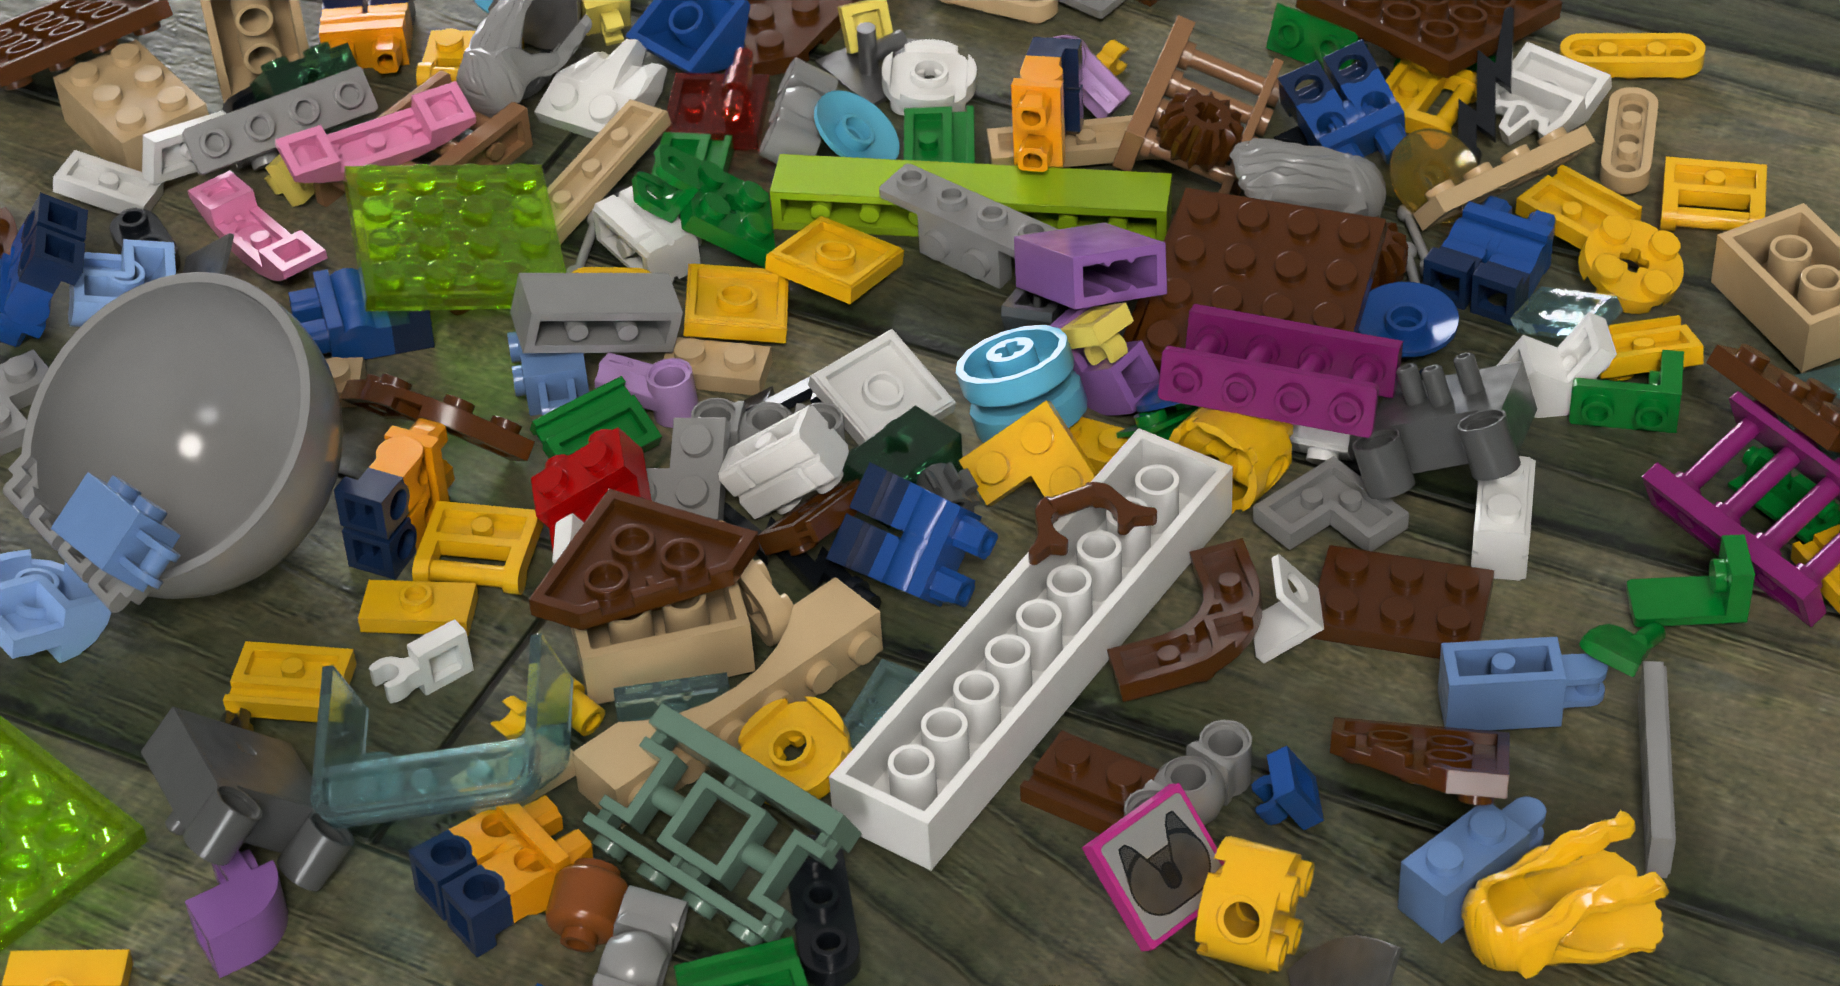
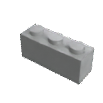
[510,273,683,353]

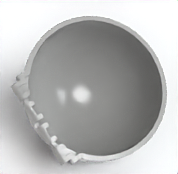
[3,272,344,613]

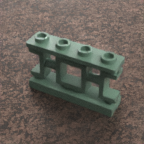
[582,703,862,947]

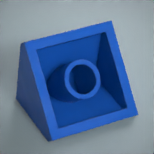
[625,0,750,77]

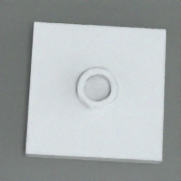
[808,329,956,460]

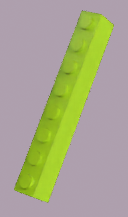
[770,154,1172,242]

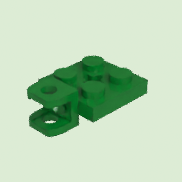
[632,144,775,268]

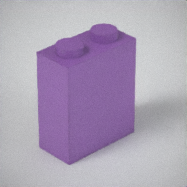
[1014,222,1167,309]

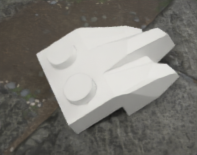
[534,39,667,139]
[1496,42,1612,146]

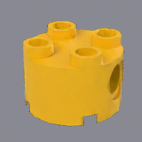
[1169,407,1293,515]
[1195,836,1315,973]

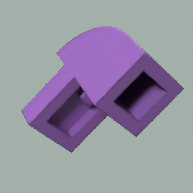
[1049,306,1160,416]
[185,849,288,978]

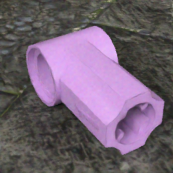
[1054,35,1132,118]
[594,353,699,428]

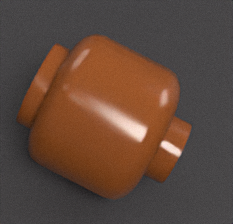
[546,858,629,953]

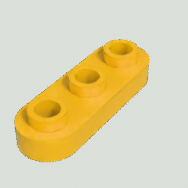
[1559,33,1706,79]

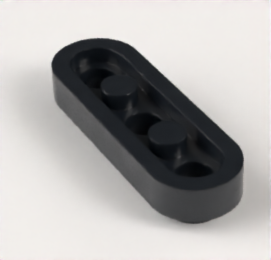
[788,834,861,986]

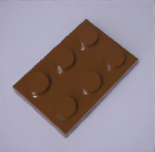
[1310,545,1495,659]

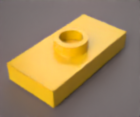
[358,580,479,636]

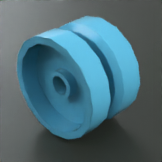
[955,325,1088,443]

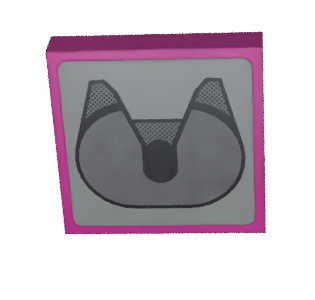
[1082,783,1225,951]

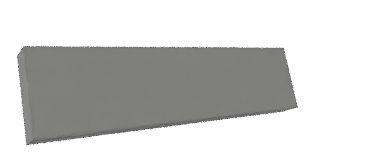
[1638,661,1676,878]

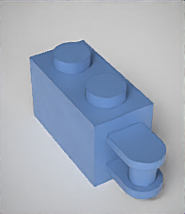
[507,331,589,416]
[51,472,181,592]
[1438,637,1608,731]
[1398,797,1546,943]

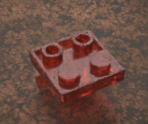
[662,48,771,150]

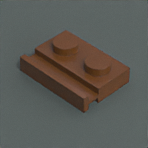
[758,479,860,556]
[1020,730,1159,834]

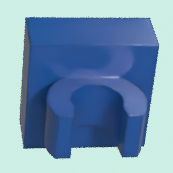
[1251,746,1324,830]

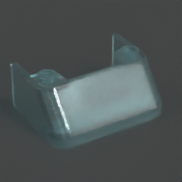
[310,633,573,828]

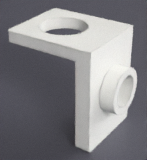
[1254,554,1324,663]

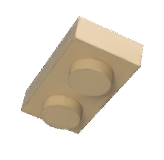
[663,337,773,395]

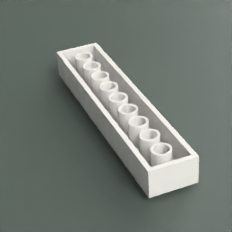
[829,428,1233,871]

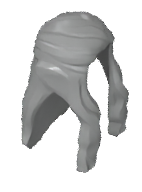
[456,0,592,118]
[1229,138,1386,218]

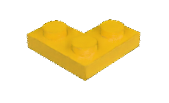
[958,400,1098,506]

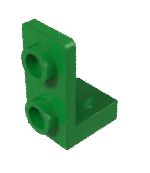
[1569,350,1684,433]
[1626,534,1755,627]

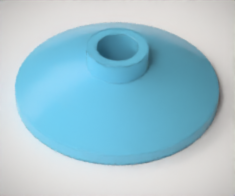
[814,90,900,160]

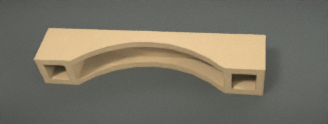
[572,577,883,829]

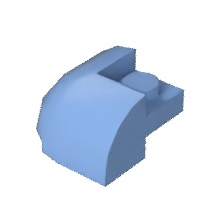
[68,239,176,327]
[0,549,111,663]

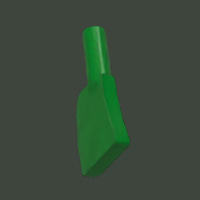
[1579,622,1666,677]

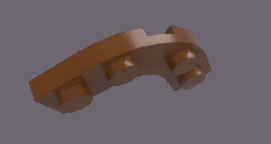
[340,373,535,461]
[1107,538,1263,702]

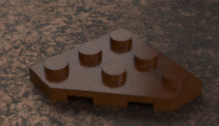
[743,0,864,79]
[1706,344,1840,453]
[529,489,760,630]
[1330,717,1510,805]

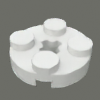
[882,39,977,115]

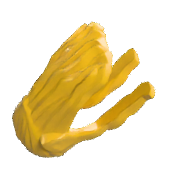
[1461,810,1669,979]

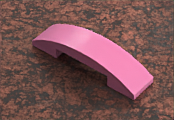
[275,81,476,183]
[188,170,328,281]

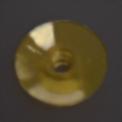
[1389,128,1478,224]

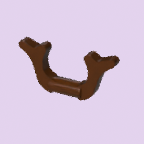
[1029,482,1157,565]

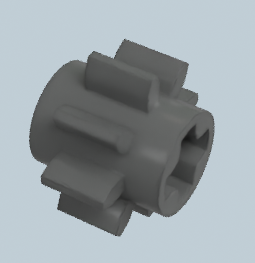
[916,462,980,512]

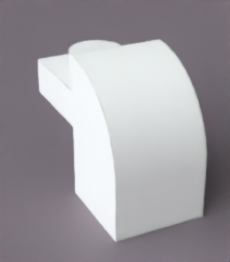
[1496,312,1617,418]

